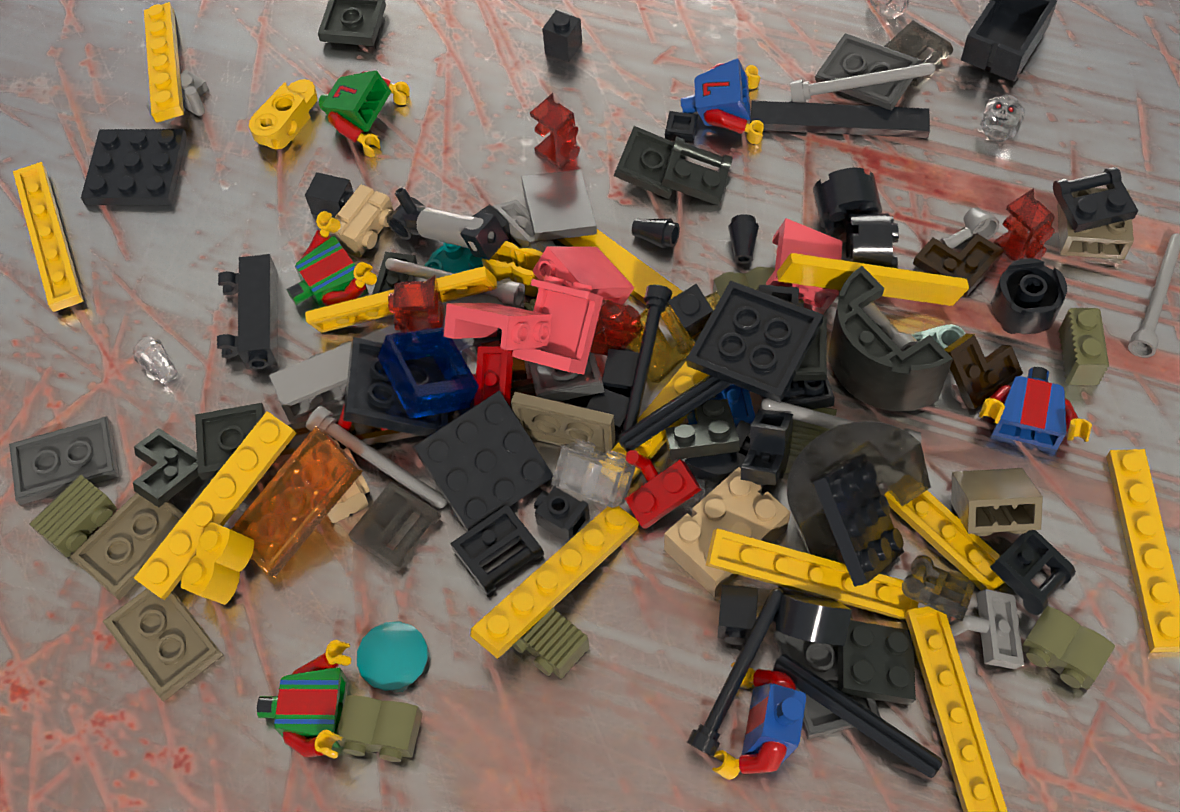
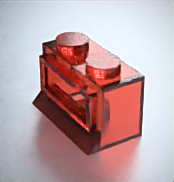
[530,93,580,170]
[994,188,1055,262]
[388,275,444,343]
[590,300,644,356]

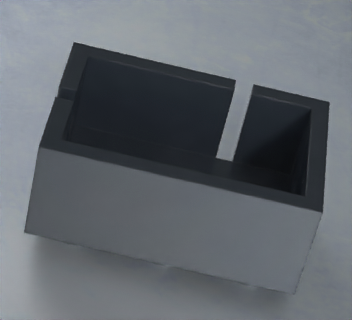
[961,0,1058,82]

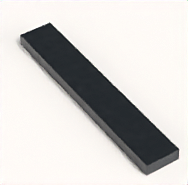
[750,100,930,138]

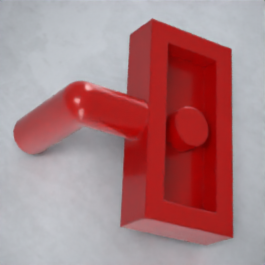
[455,346,513,406]
[624,450,702,529]

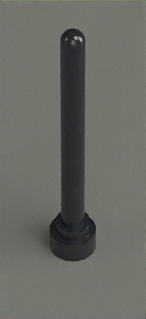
[622,285,672,433]
[686,588,784,757]

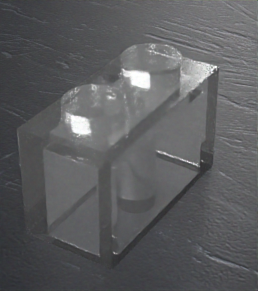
[551,439,635,508]

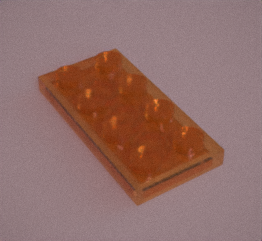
[231,426,363,577]

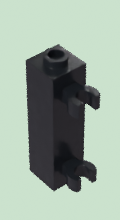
[217,254,278,369]

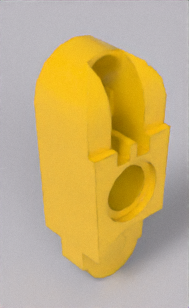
[249,79,318,149]

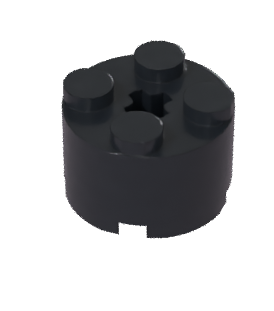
[813,167,882,236]
[846,213,899,269]
[992,258,1067,334]

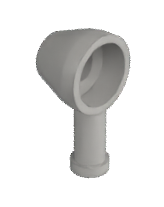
[940,208,999,249]

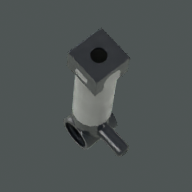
[387,188,508,260]

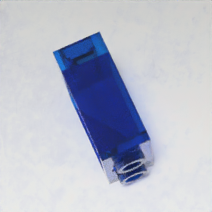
[378,327,479,419]

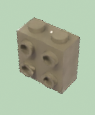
[1057,188,1134,260]
[951,468,1043,536]

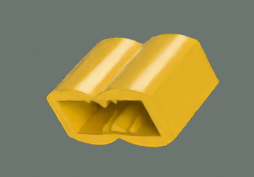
[482,241,543,297]
[181,522,254,605]

